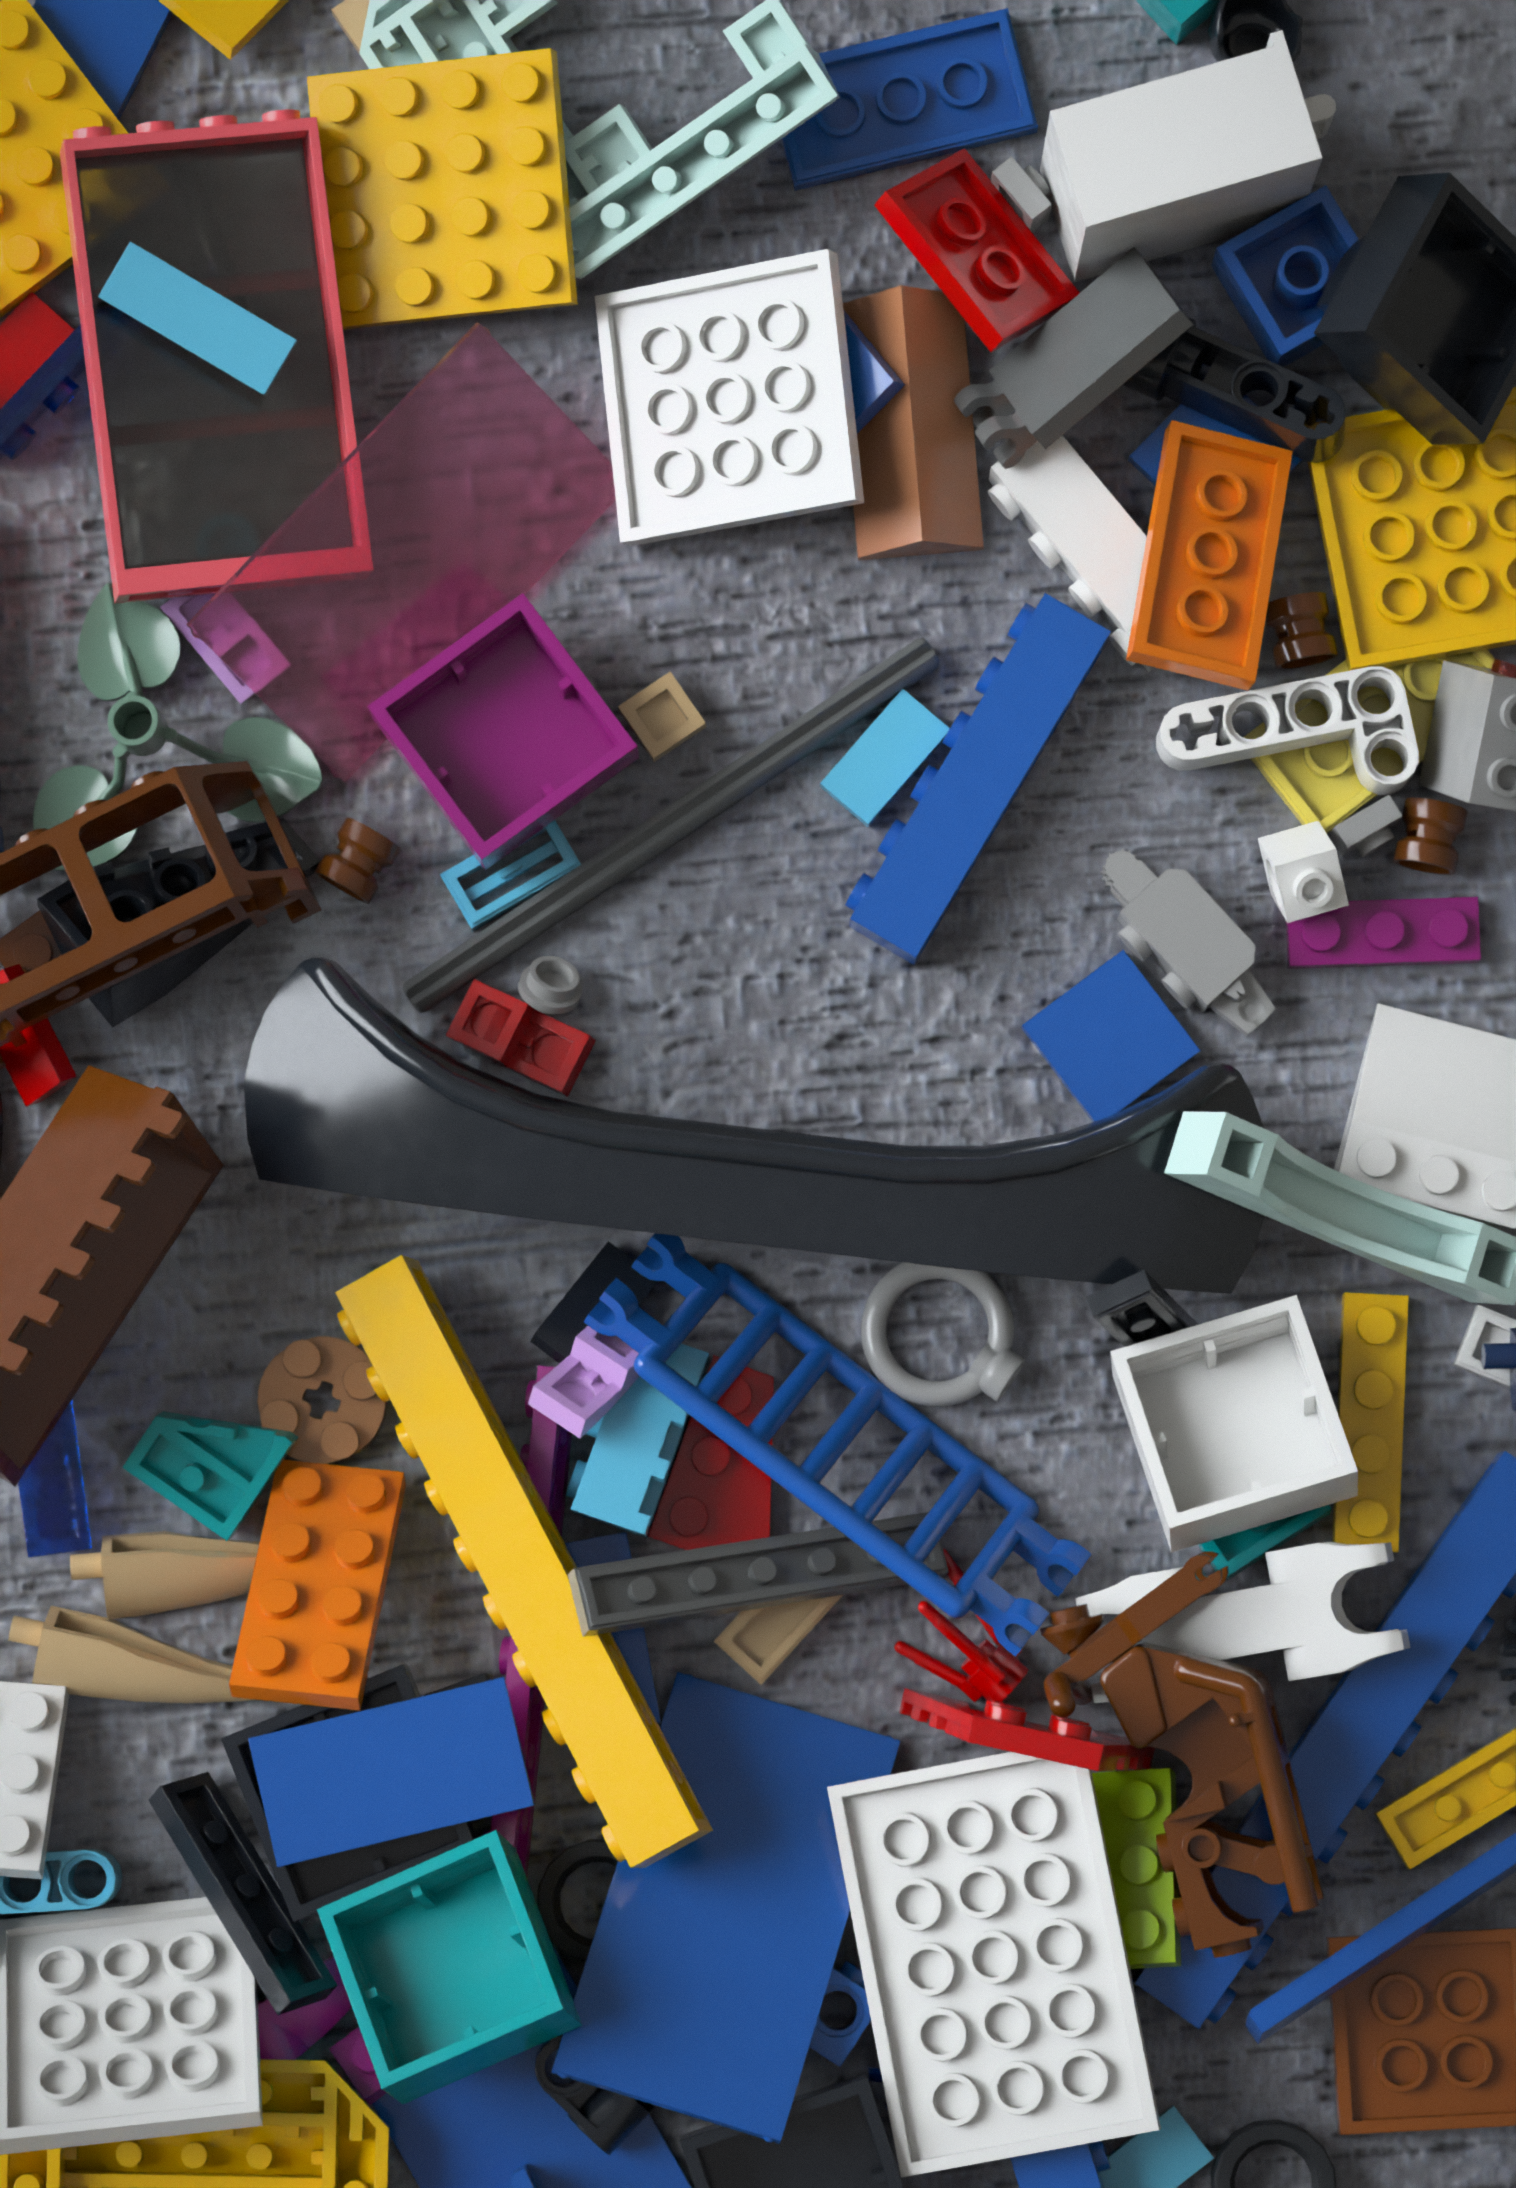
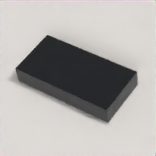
[530,1241,658,1363]

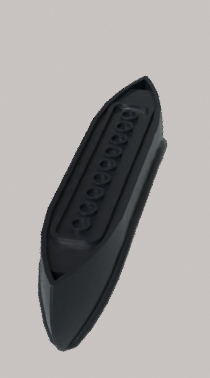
[244,957,1265,1294]

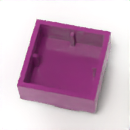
[367,593,639,871]

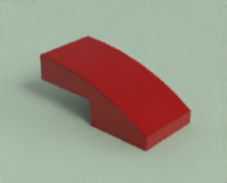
[445,979,596,1097]

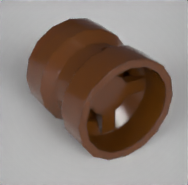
[1266,592,1338,669]
[1393,797,1468,875]
[314,817,401,904]

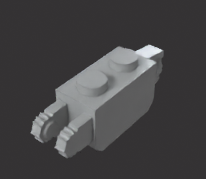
[1100,848,1276,1037]

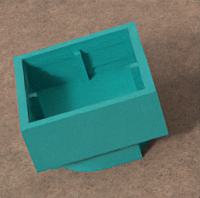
[317,1830,582,2104]

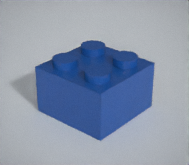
[1211,185,1359,367]

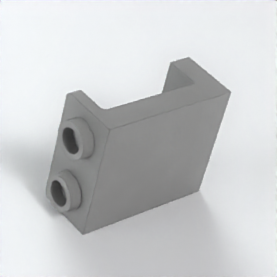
[1419,660,1516,811]

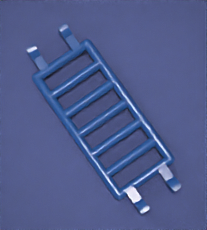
[583,1233,1092,1657]

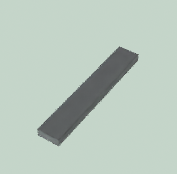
[567,1512,949,1637]

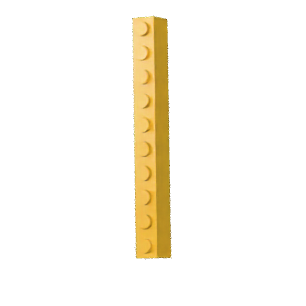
[335,1255,713,1868]

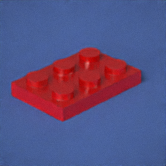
[874,148,1080,352]

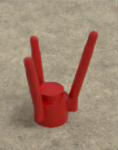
[894,1548,1029,1703]

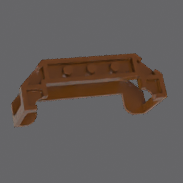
[0,761,322,1070]

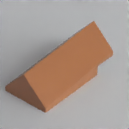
[843,285,984,560]

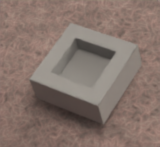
[991,156,1052,233]
[1329,794,1402,857]

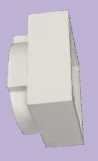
[1110,1295,1358,1553]

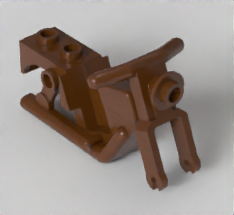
[1040,1551,1324,1958]

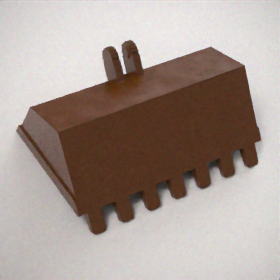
[0,1065,224,1487]

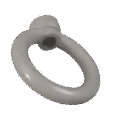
[861,1262,1026,1407]

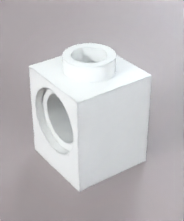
[1258,821,1349,923]

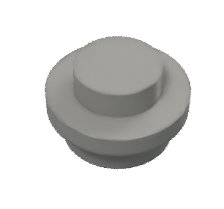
[518,956,582,1014]

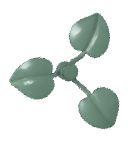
[33,583,323,871]

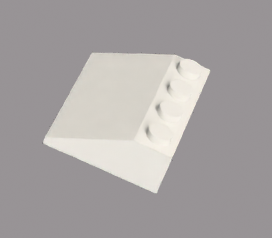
[1334,1003,1516,1237]

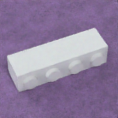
[988,435,1155,672]

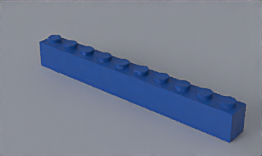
[1132,1451,1516,2029]

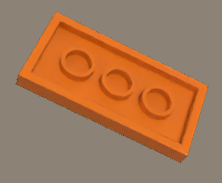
[1126,420,1293,691]
[229,1460,406,1711]

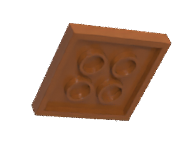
[1326,1927,1516,2135]

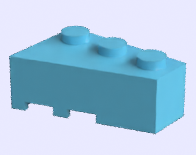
[566,1344,710,1538]

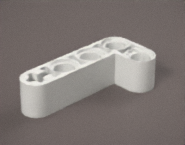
[1156,666,1419,795]

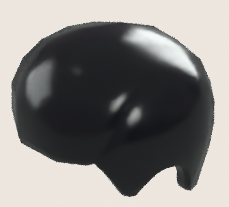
[1208,0,1303,63]

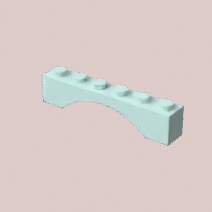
[1164,1111,1516,1305]

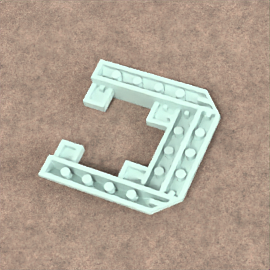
[359,0,840,279]

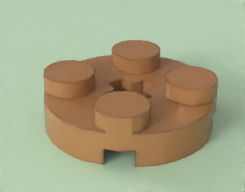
[257,1336,387,1464]

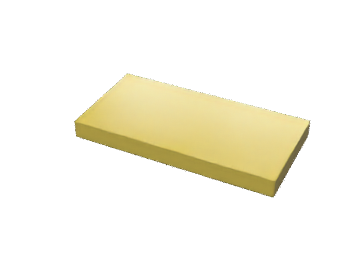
[1244,649,1504,834]

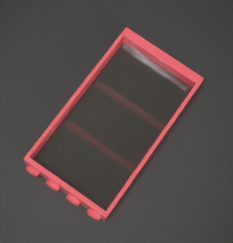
[60,109,372,604]

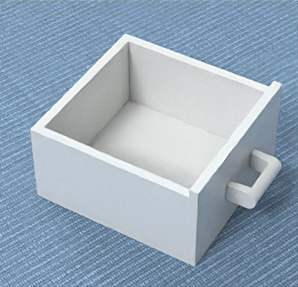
[1040,30,1336,282]

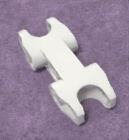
[1075,1541,1410,1703]

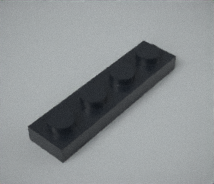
[148,1772,338,2015]

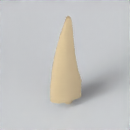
[70,1531,260,1619]
[8,1606,255,1703]

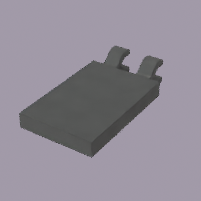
[954,247,1193,469]

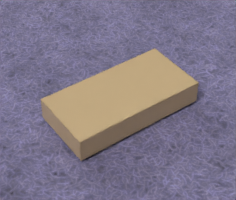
[714,1595,843,1685]

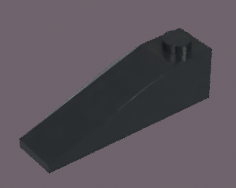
[37,818,320,1027]

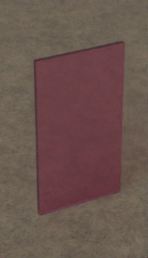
[186,322,616,782]

